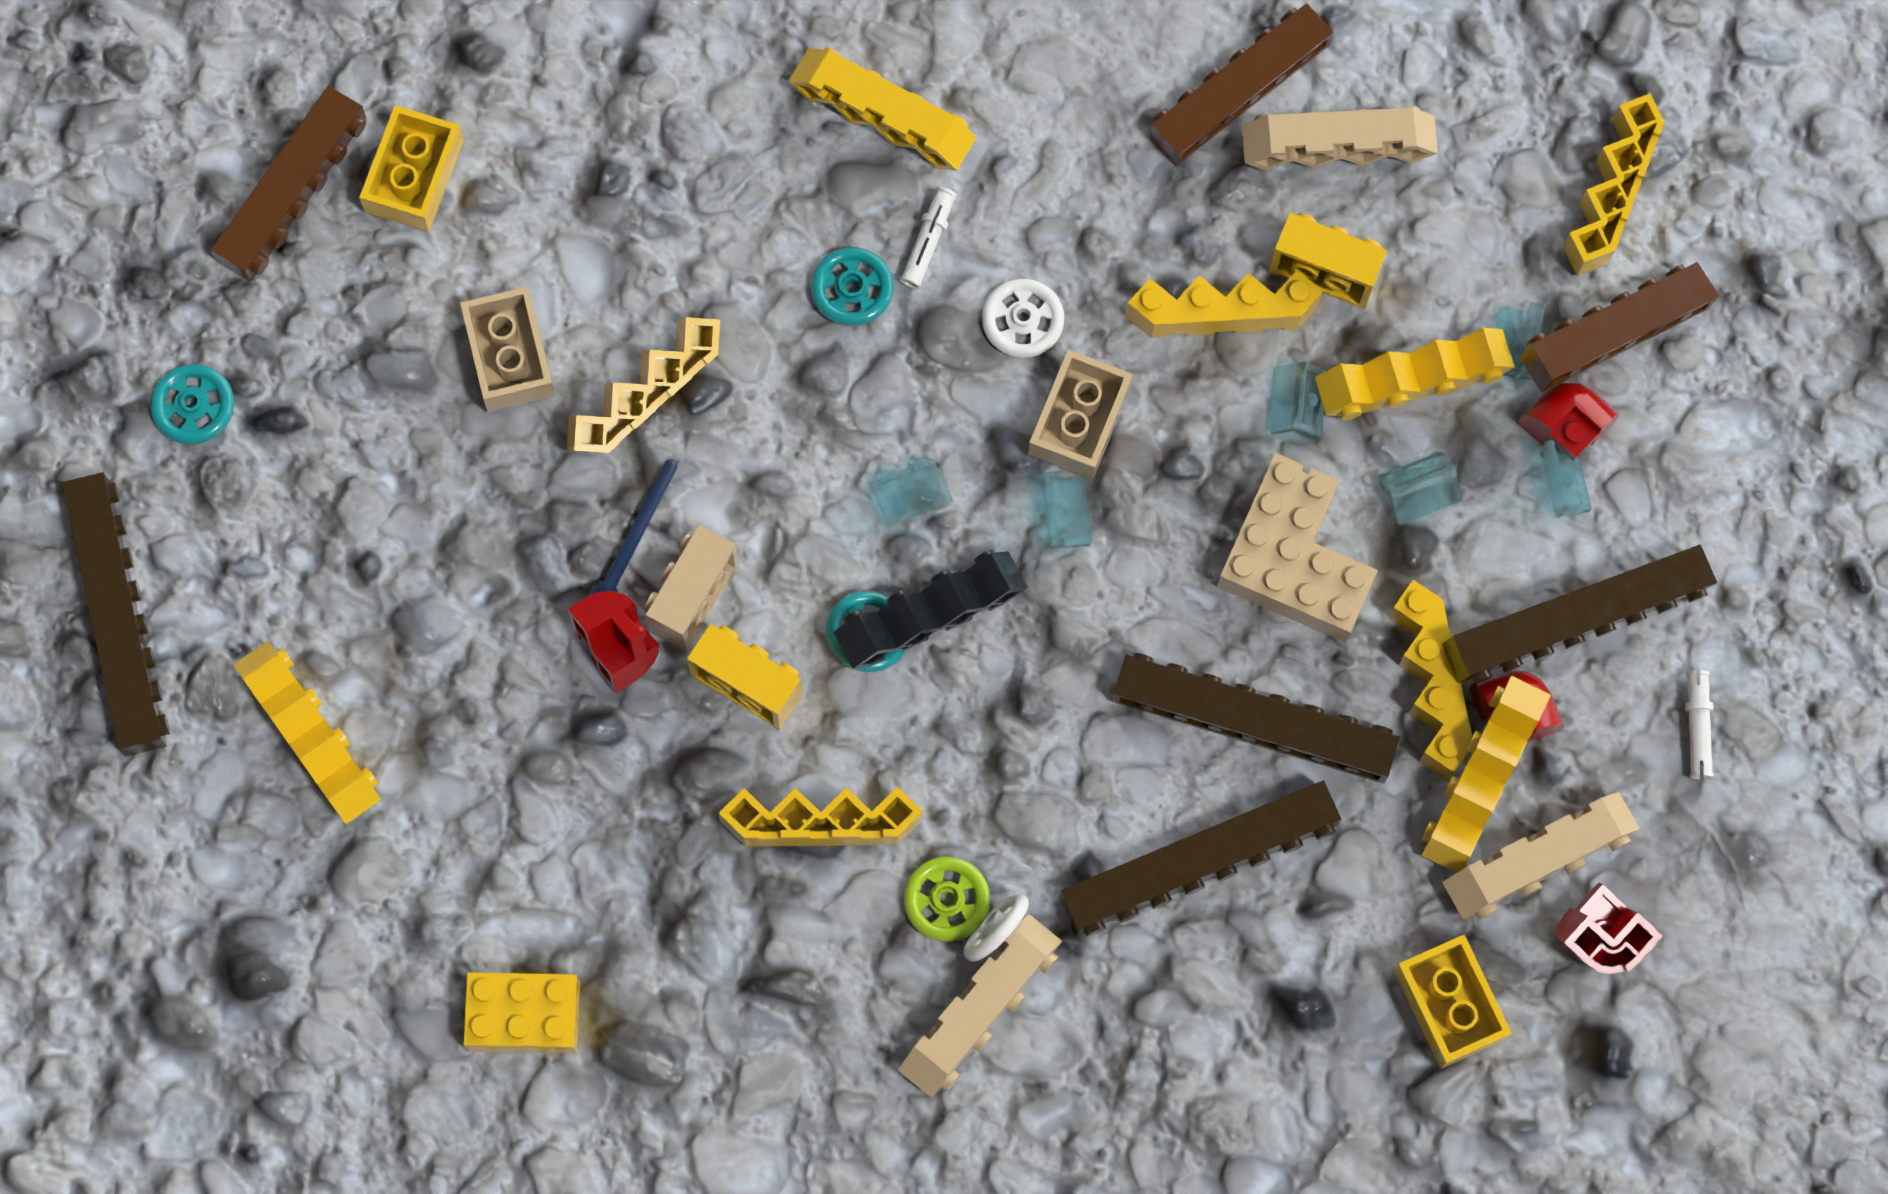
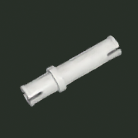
[900,187,957,289]
[1685,670,1714,779]

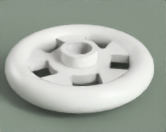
[982,279,1065,358]
[963,893,1029,962]

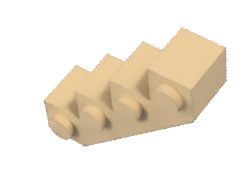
[1242,106,1438,171]
[1442,792,1640,920]
[898,914,1062,1098]

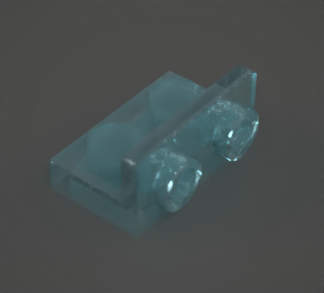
[869,456,953,527]

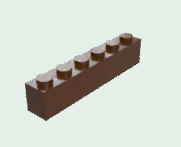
[1150,3,1334,166]
[211,85,367,282]
[1520,262,1719,393]

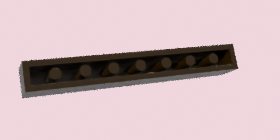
[62,472,170,757]
[1442,544,1717,684]
[1112,653,1400,784]
[1059,780,1342,937]

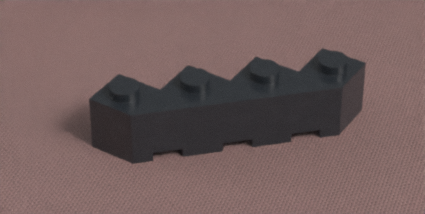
[833,550,1028,669]

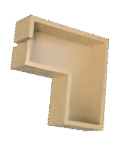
[1217,453,1378,643]

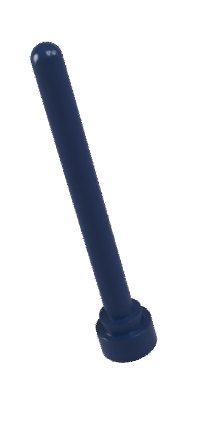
[588,459,678,596]

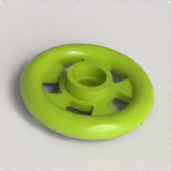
[904,857,990,942]

